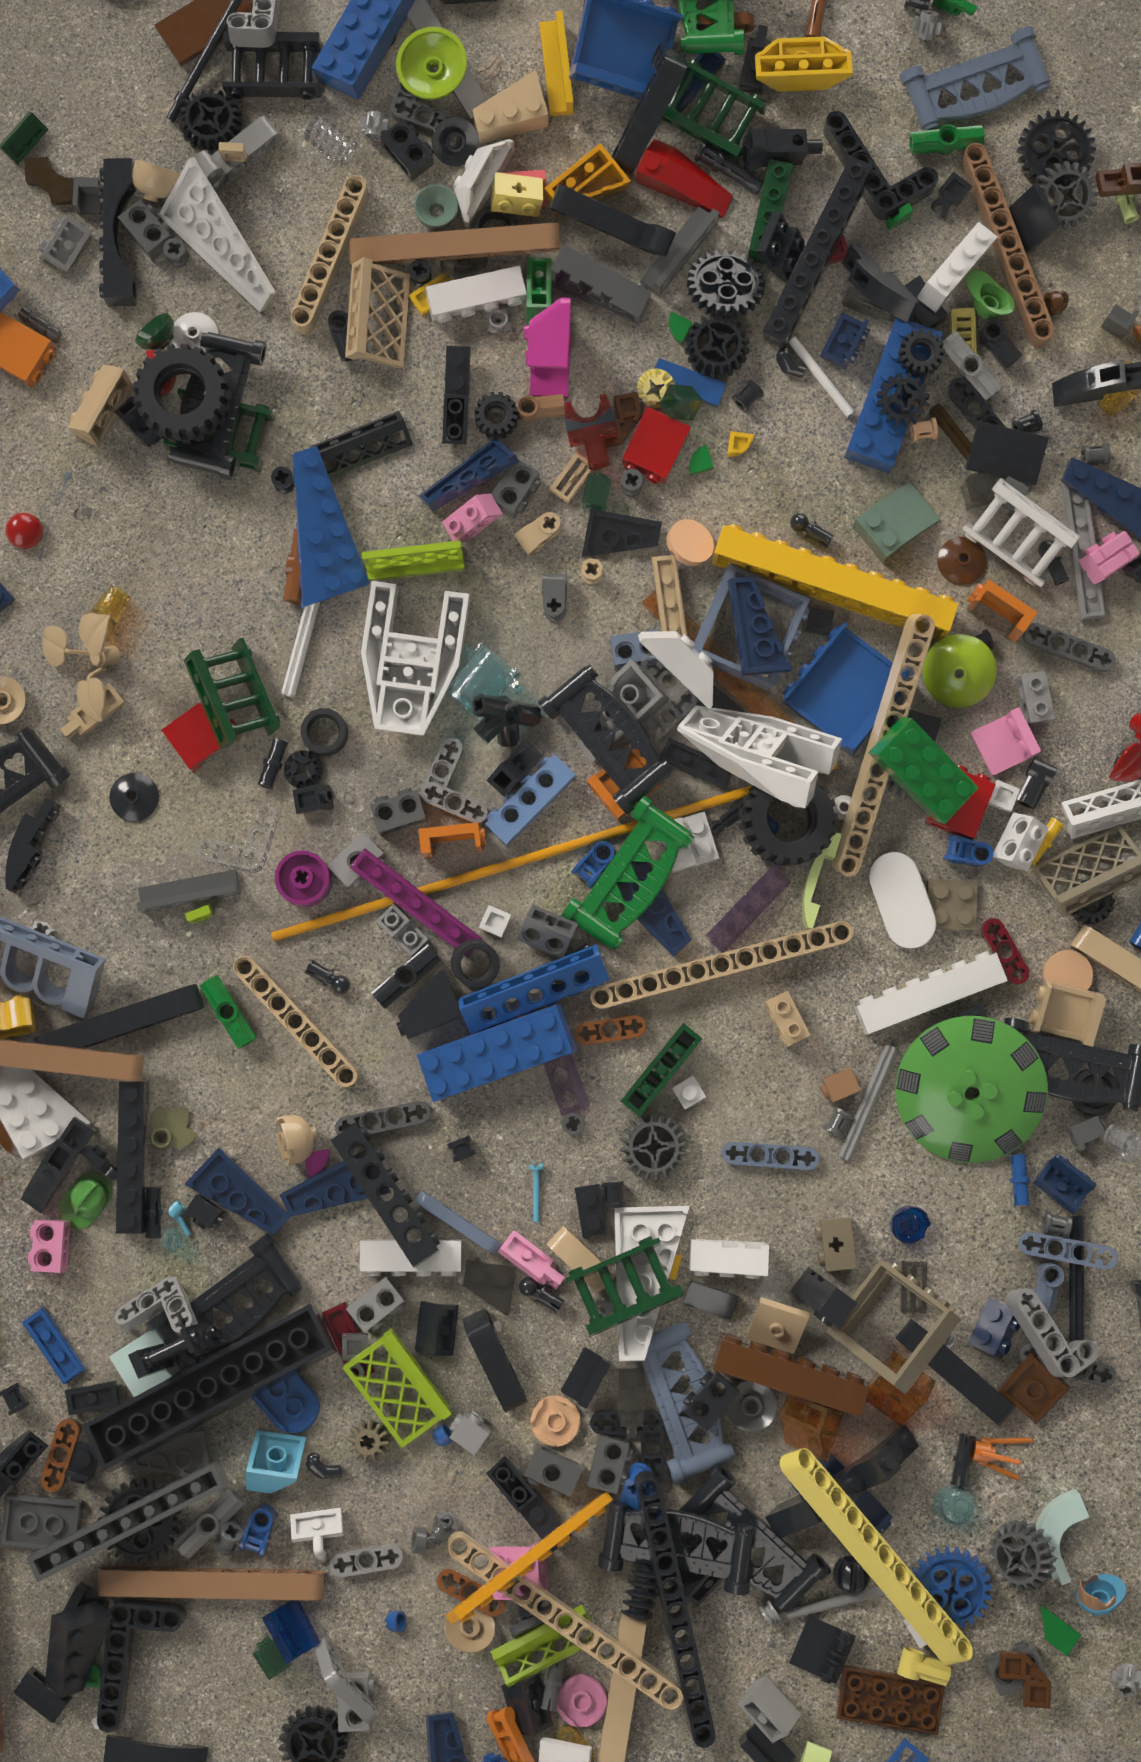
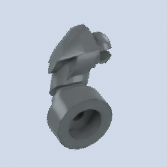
[411,1512,457,1554]

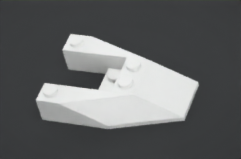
[361,581,471,736]
[677,705,842,808]

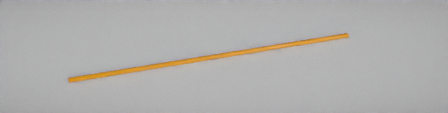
[271,764,838,942]

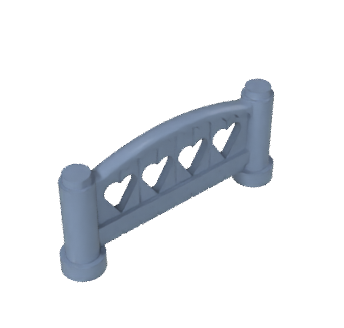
[899,26,1050,131]
[631,1322,735,1486]

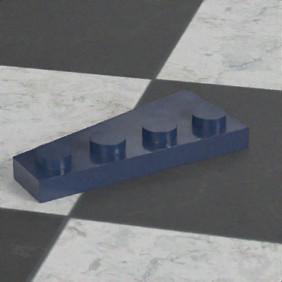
[419,438,519,512]
[617,861,691,957]
[279,1149,392,1217]

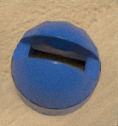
[432,1424,453,1447]
[385,1611,407,1633]

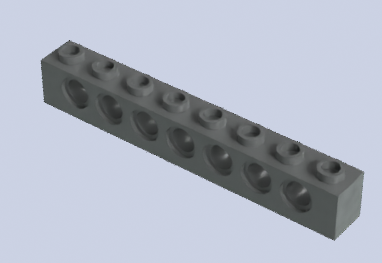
[27,1460,229,1582]

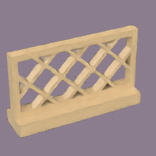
[345,257,410,369]

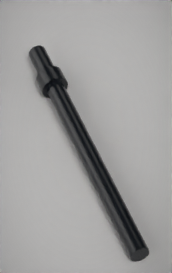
[166,0,242,123]

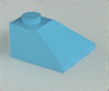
[246,1430,306,1494]

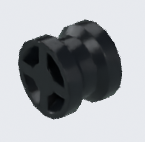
[447,1135,477,1163]

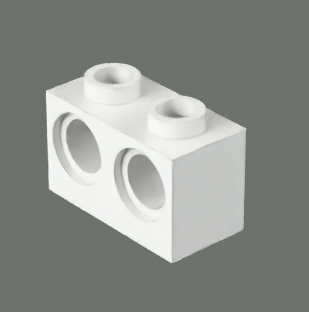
[993,812,1049,872]

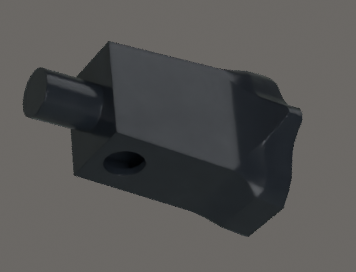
[742,126,823,171]

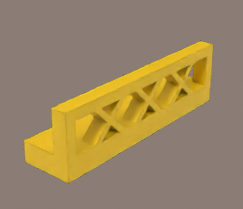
[539,10,574,117]

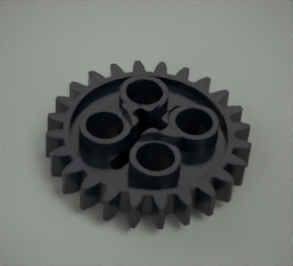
[1016,110,1096,186]
[687,249,766,319]
[98,1478,182,1564]

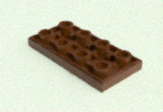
[154,0,253,67]
[836,1665,945,1735]

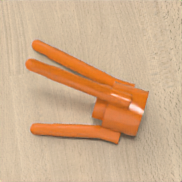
[972,1437,1033,1481]

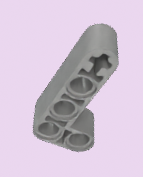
[227,0,281,48]
[194,116,282,192]
[1006,1288,1099,1377]

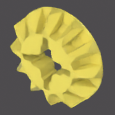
[636,369,675,408]

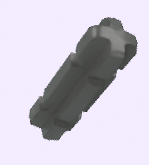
[18,307,62,342]

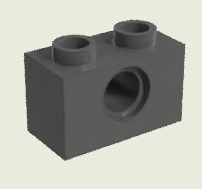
[524,1444,583,1498]

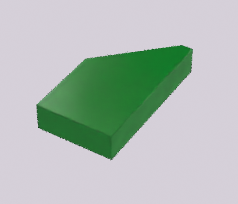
[932,0,978,16]
[1039,1604,1082,1656]

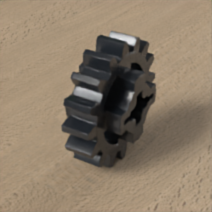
[876,373,930,428]

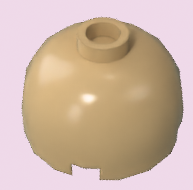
[132,160,181,203]
[274,1115,318,1166]

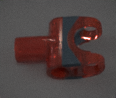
[564,393,618,470]

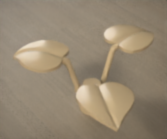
[42,613,120,721]

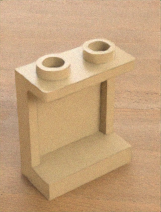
[1029,979,1107,1047]

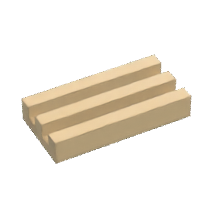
[549,452,597,506]

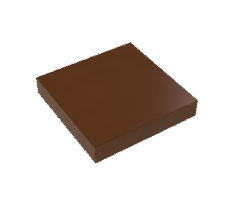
[997,1353,1070,1424]

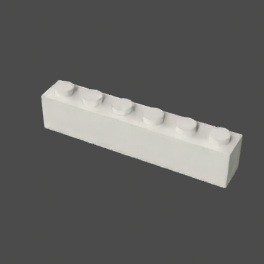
[854,951,1008,1035]

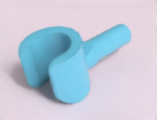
[169,1200,192,1236]

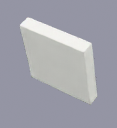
[539,1737,592,1762]

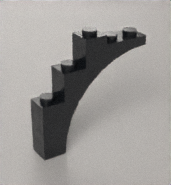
[765,1424,919,1538]

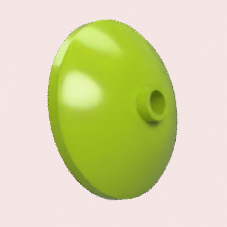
[396,27,468,100]
[922,634,997,708]

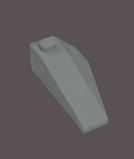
[577,659,671,762]

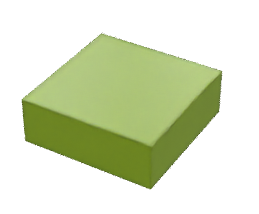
[185,905,215,924]

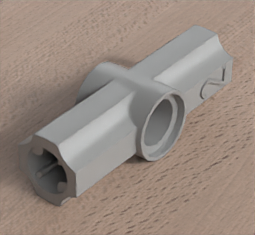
[942,330,1002,401]
[174,1487,245,1559]

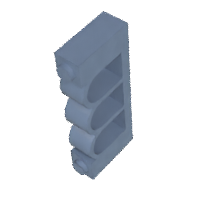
[0,917,106,1018]

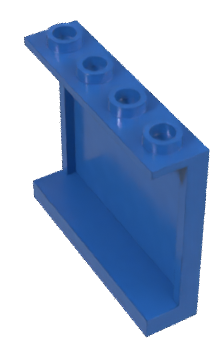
[569,0,683,100]
[782,622,909,756]

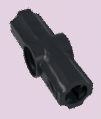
[371,944,442,1009]

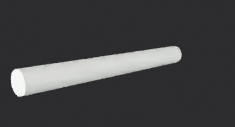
[788,337,855,418]

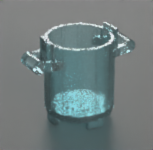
[445,643,524,719]

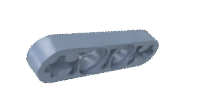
[721,1142,819,1170]
[414,1190,502,1255]
[1018,1232,1118,1269]

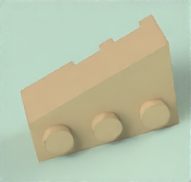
[472,70,548,144]

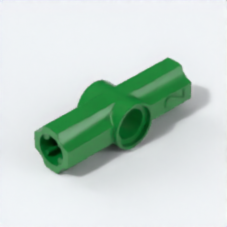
[909,125,985,155]
[199,975,257,1049]

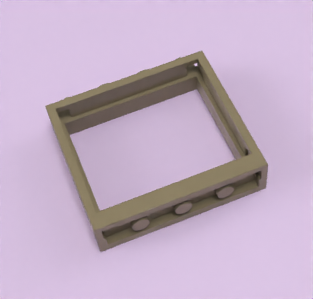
[826,1259,961,1394]

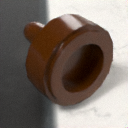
[1044,290,1069,316]

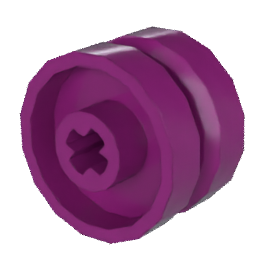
[275,851,332,907]

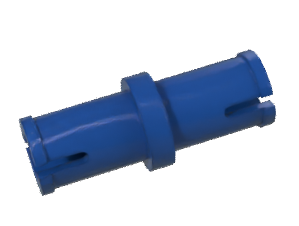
[1010,1154,1030,1206]

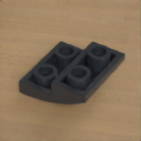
[756,211,805,282]

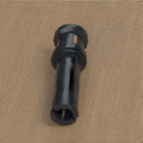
[694,141,764,195]

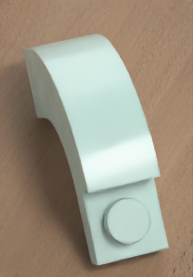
[1036,1489,1089,1585]

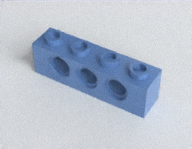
[485,754,576,847]

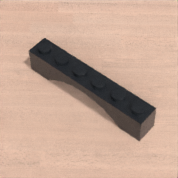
[99,158,137,307]
[116,1082,150,1234]

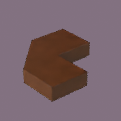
[595,391,642,449]
[998,1650,1051,1709]

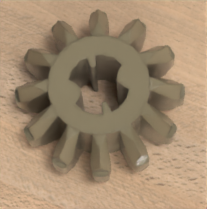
[347,1418,390,1463]

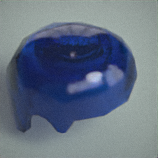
[890,1205,931,1244]

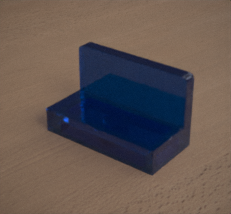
[262,1600,321,1664]

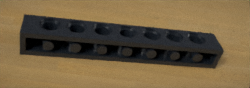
[762,156,872,348]

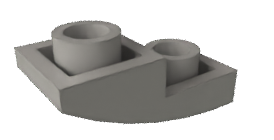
[376,904,431,957]

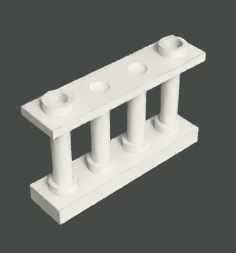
[962,478,1080,587]

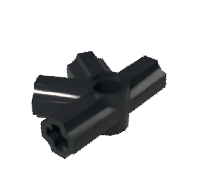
[471,693,542,748]

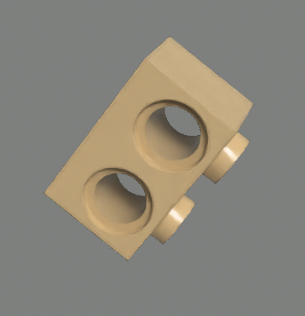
[763,991,810,1047]

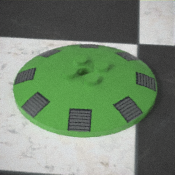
[895,1016,1048,1163]

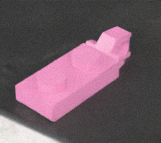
[498,1230,565,1290]

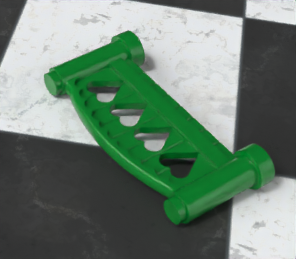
[678,0,744,55]
[561,796,695,951]

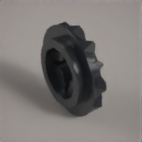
[284,750,323,789]

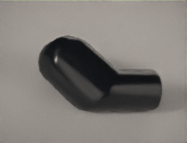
[776,347,806,378]
[306,1453,341,1479]

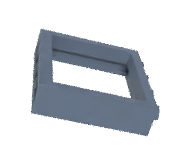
[693,563,811,691]

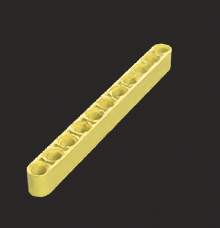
[780,1448,973,1665]

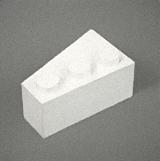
[689,1239,769,1279]

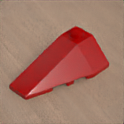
[636,139,733,219]

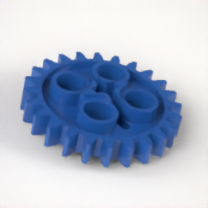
[912,1546,992,1629]

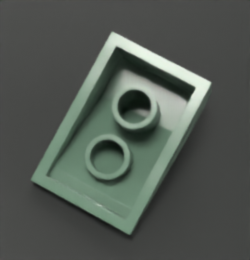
[853,482,940,564]

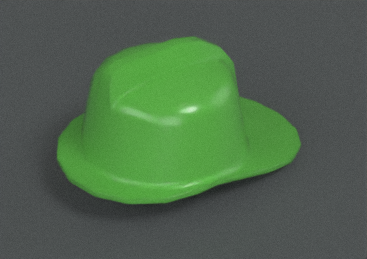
[966,270,1015,320]
[59,1173,112,1229]

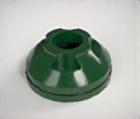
[135,313,174,350]

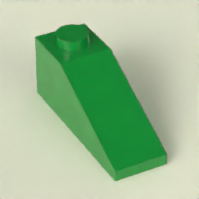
[526,257,551,325]

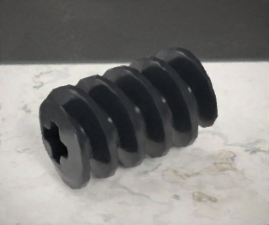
[620,1562,658,1619]

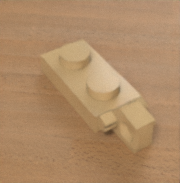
[60,683,126,740]

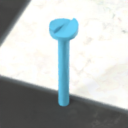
[529,1163,544,1222]

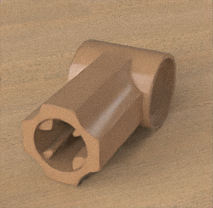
[517,394,566,423]

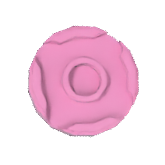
[557,1673,607,1727]

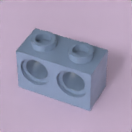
[610,629,661,670]

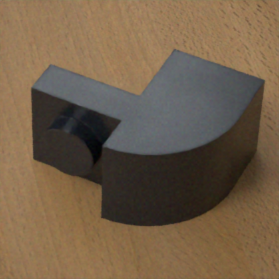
[114,396,161,448]
[486,739,544,797]

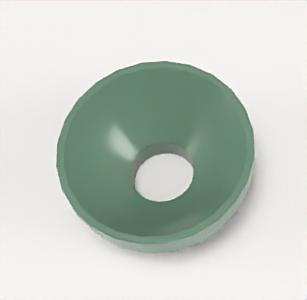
[414,184,458,229]

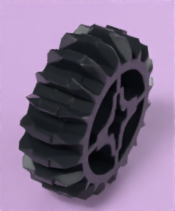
[178,88,244,155]
[685,313,750,379]
[279,1705,348,1762]

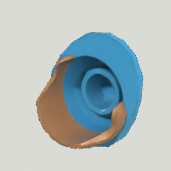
[1076,1574,1126,1617]

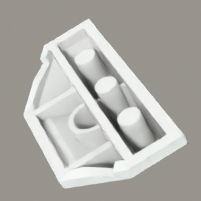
[453,139,515,230]
[638,631,713,709]

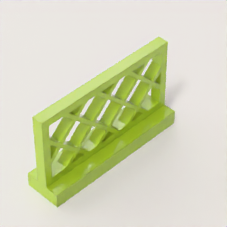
[362,540,465,582]
[342,1328,452,1448]

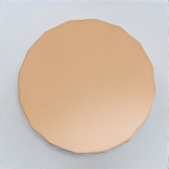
[666,519,714,566]
[1042,950,1093,990]
[530,1395,581,1447]

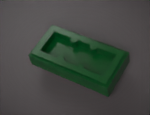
[0,111,49,165]

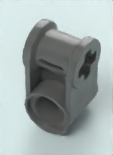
[542,574,567,622]

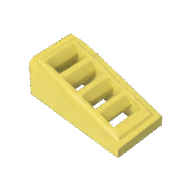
[948,308,977,361]

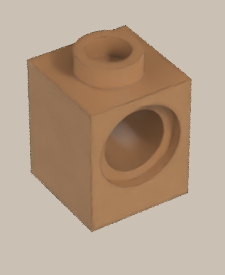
[819,1067,861,1102]

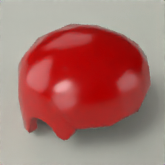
[5,512,43,550]

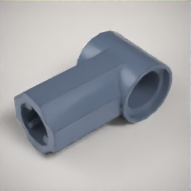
[1034,1261,1064,1314]

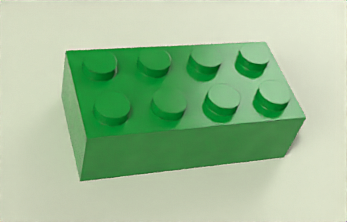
[868,717,978,824]

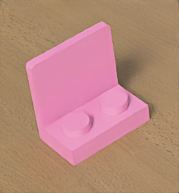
[971,707,1041,776]
[489,1542,548,1600]

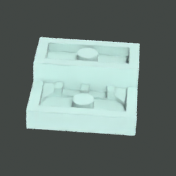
[109,1330,182,1397]

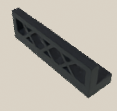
[310,411,413,478]

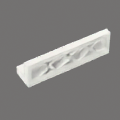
[1061,780,1141,839]

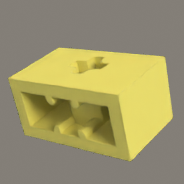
[491,172,543,217]

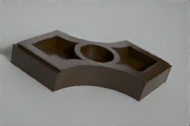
[24,157,74,206]

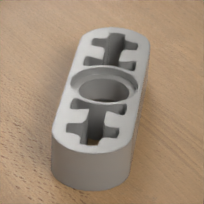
[330,1543,404,1577]

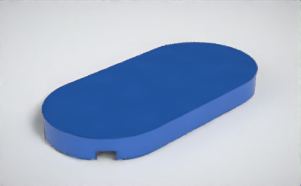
[252,1373,320,1433]

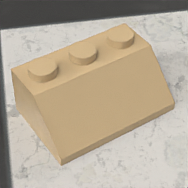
[68,364,133,447]

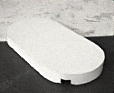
[869,852,937,948]

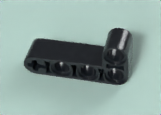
[462,1308,528,1413]

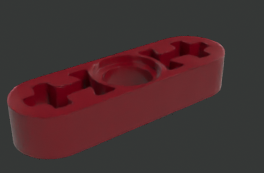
[980,918,1029,985]

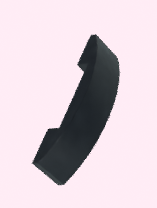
[103,1735,209,1762]

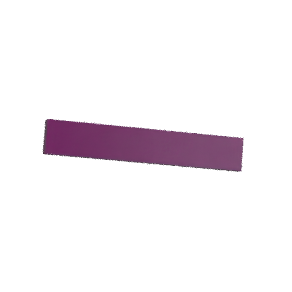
[349,848,483,958]

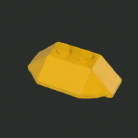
[755,37,853,92]

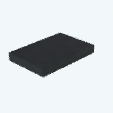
[965,421,1049,485]

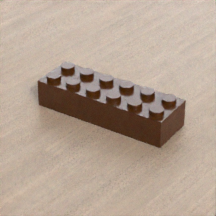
[711,1333,870,1417]

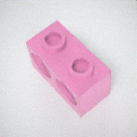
[442,494,503,542]
[28,1219,71,1273]

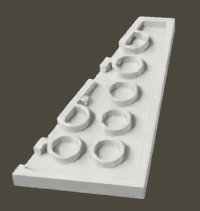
[158,157,276,312]
[0,1066,91,1161]
[614,1206,689,1362]

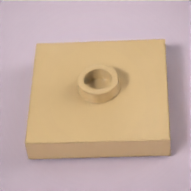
[746,1297,809,1354]

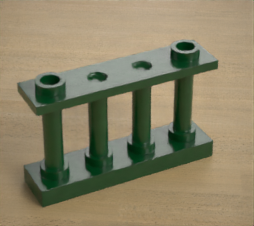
[661,59,767,162]
[163,388,275,472]
[184,638,281,750]
[565,1236,684,1337]

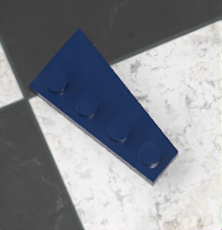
[1061,457,1141,542]
[727,577,792,676]
[184,1147,291,1235]
[426,1711,468,1762]

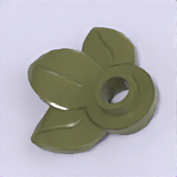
[150,1106,197,1150]

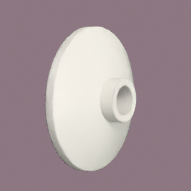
[171,312,219,351]

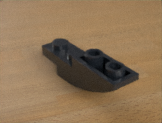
[842,243,919,322]
[442,346,471,445]
[1052,360,1141,407]
[5,797,61,893]
[21,1116,96,1213]
[0,1430,49,1497]
[486,1456,573,1553]

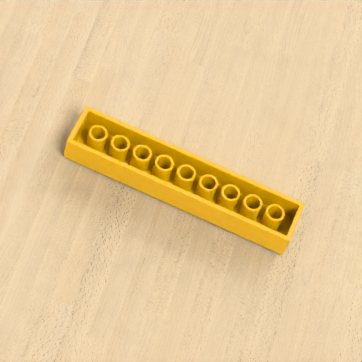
[711,524,959,640]

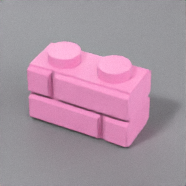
[1079,531,1140,584]

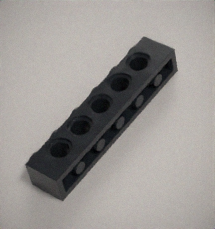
[331,1123,441,1268]

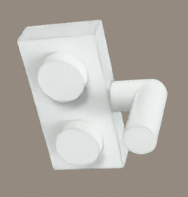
[290,1508,344,1563]

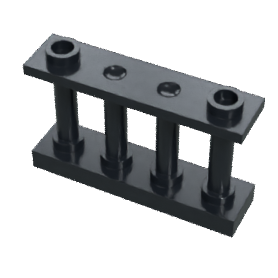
[222,31,322,100]
[128,1321,220,1379]

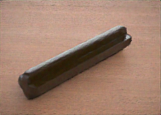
[929,403,972,460]

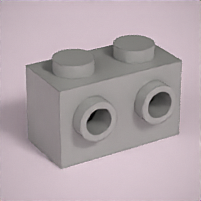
[449,1410,491,1455]
[738,1676,801,1743]

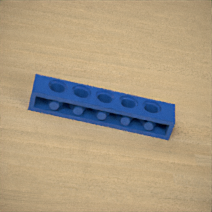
[458,944,610,1034]

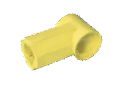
[897,1647,952,1686]

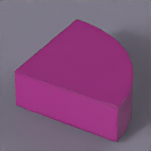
[305,1149,330,1178]

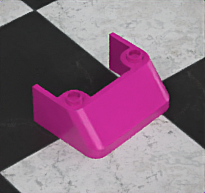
[524,297,571,398]

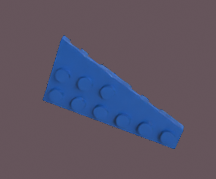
[292,446,370,609]

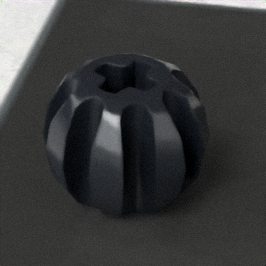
[833,1556,871,1593]

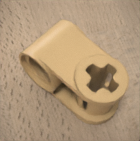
[514,512,561,556]

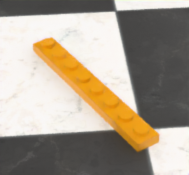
[445,1491,613,1624]

